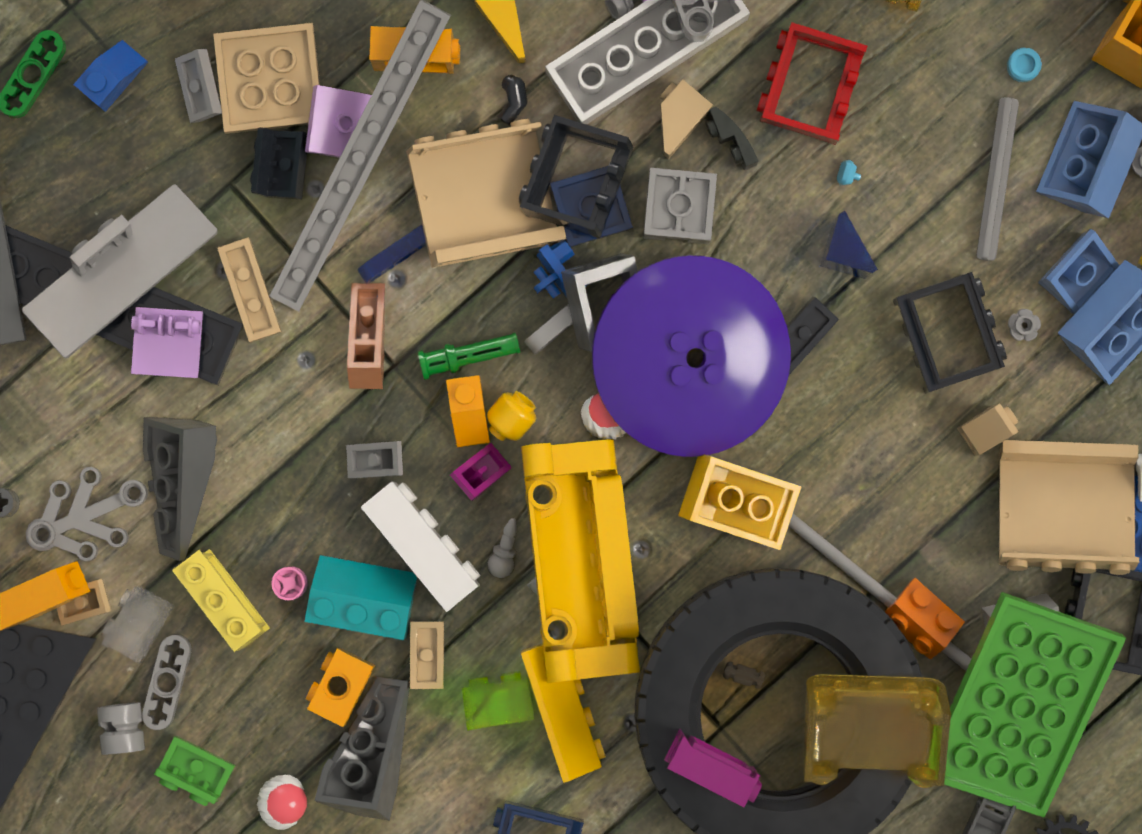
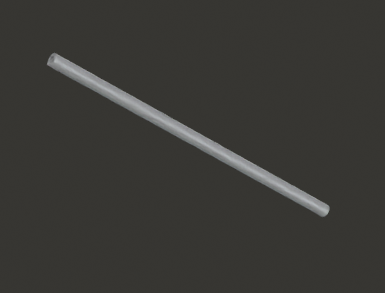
[788,514,971,671]

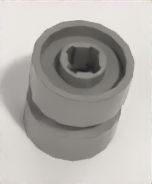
[97,702,145,755]

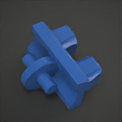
[534,240,588,299]

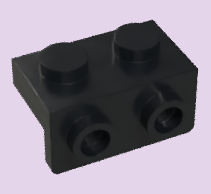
[250,127,307,200]

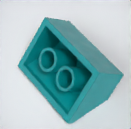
[304,555,418,640]

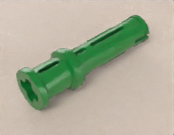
[417,333,520,380]

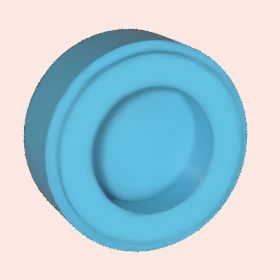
[1007,48,1042,82]

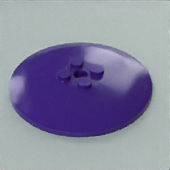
[592,255,791,457]

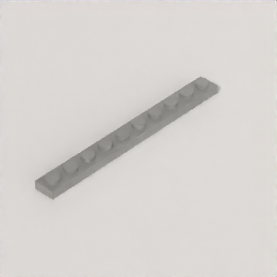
[269,0,451,312]

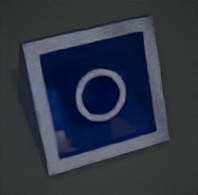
[820,211,878,279]

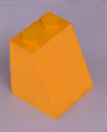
[1091,0,1142,89]

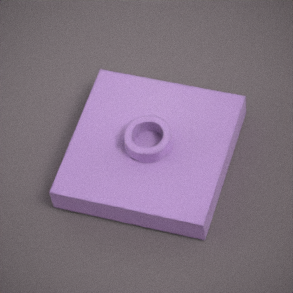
[305,85,372,158]

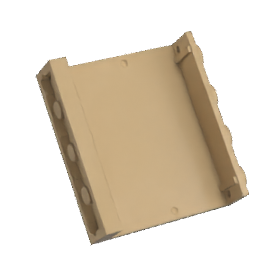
[406,119,566,268]
[999,440,1139,575]

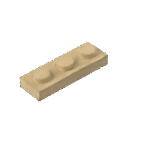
[217,237,282,343]

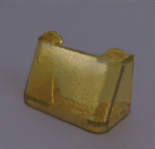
[803,674,951,788]

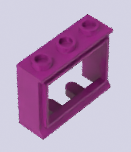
[664,729,762,807]

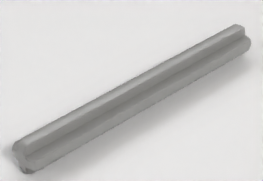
[976,97,1019,261]

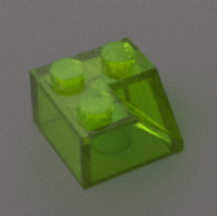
[462,671,535,731]

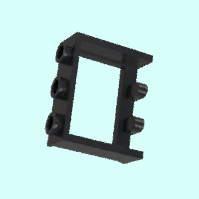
[519,115,634,239]
[893,272,1007,394]
[1064,568,1142,675]

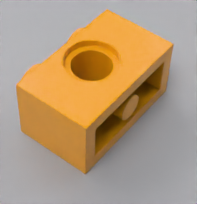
[306,648,375,727]

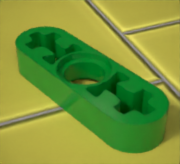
[0,30,66,118]

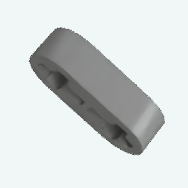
[524,304,573,355]

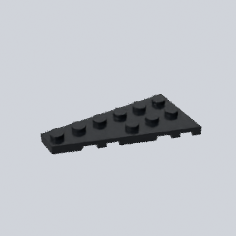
[0,624,97,812]

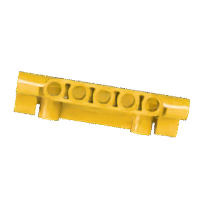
[521,439,640,683]

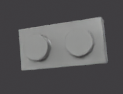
[175,49,222,123]

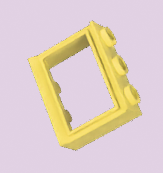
[172,549,270,652]

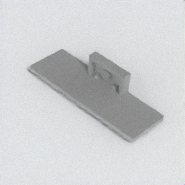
[22,184,217,359]

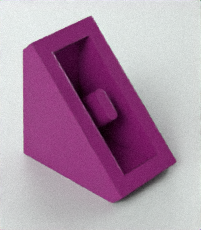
[450,443,512,501]

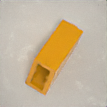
[0,561,91,631]

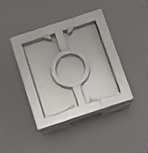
[643,168,717,244]

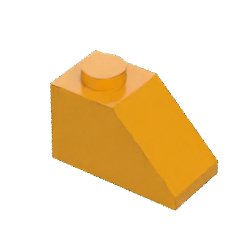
[446,375,490,448]

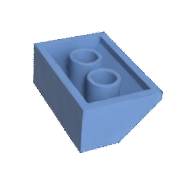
[1036,101,1142,218]
[1058,260,1142,385]

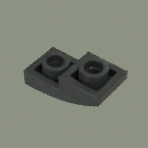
[705,107,759,170]

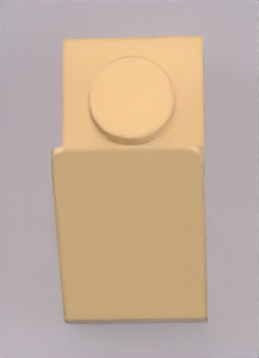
[57,579,113,626]

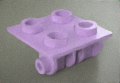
[131,307,203,378]

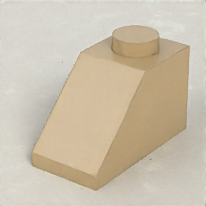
[660,79,713,160]

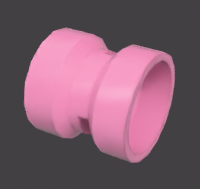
[271,567,308,600]

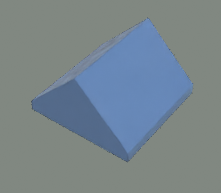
[1038,229,1120,314]

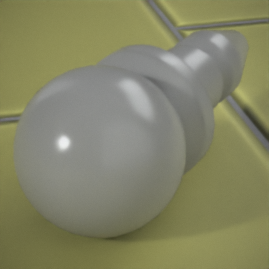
[488,518,517,578]

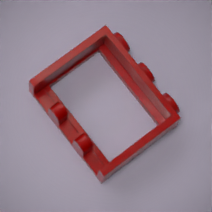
[756,22,868,145]

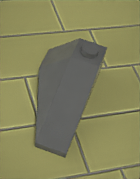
[315,677,410,821]

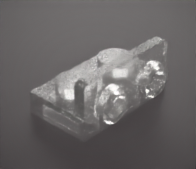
[101,586,174,664]

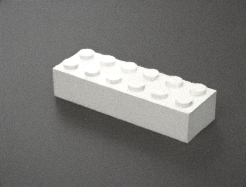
[545,0,750,124]

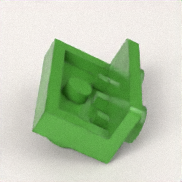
[154,736,236,806]

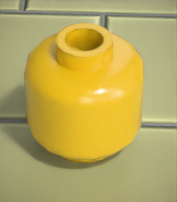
[487,391,536,441]

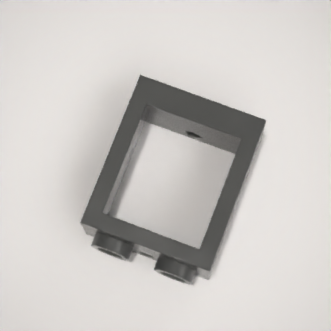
[561,253,638,352]

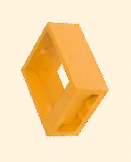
[369,26,460,74]

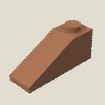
[347,283,385,389]

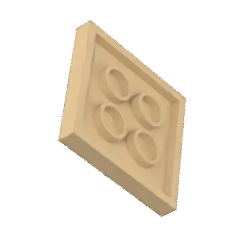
[213,23,320,134]

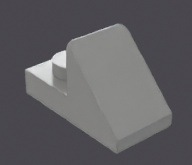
[346,441,403,478]

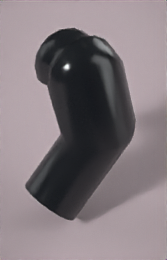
[497,75,528,126]

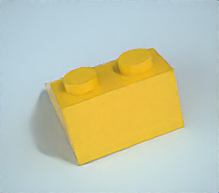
[678,454,801,550]

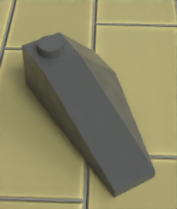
[143,417,217,561]

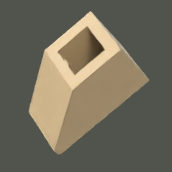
[957,403,1019,456]

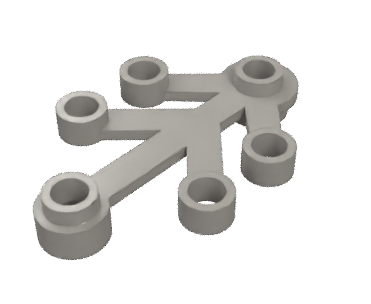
[26,467,148,561]

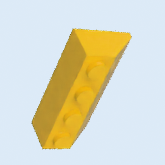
[521,638,606,783]

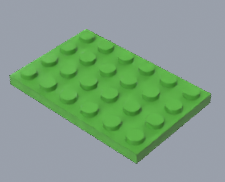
[921,592,1126,818]

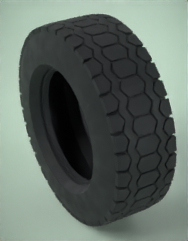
[634,568,928,834]

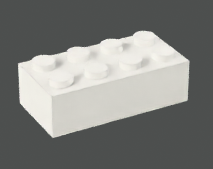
[361,481,481,612]

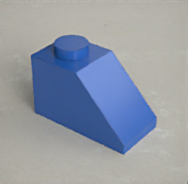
[73,40,148,112]

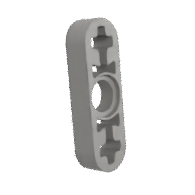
[142,634,192,730]

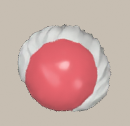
[581,393,626,440]
[256,775,307,830]

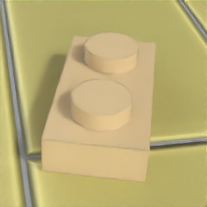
[410,621,444,689]

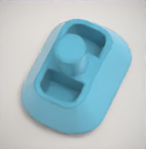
[837,160,861,185]

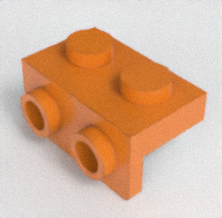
[884,578,965,659]

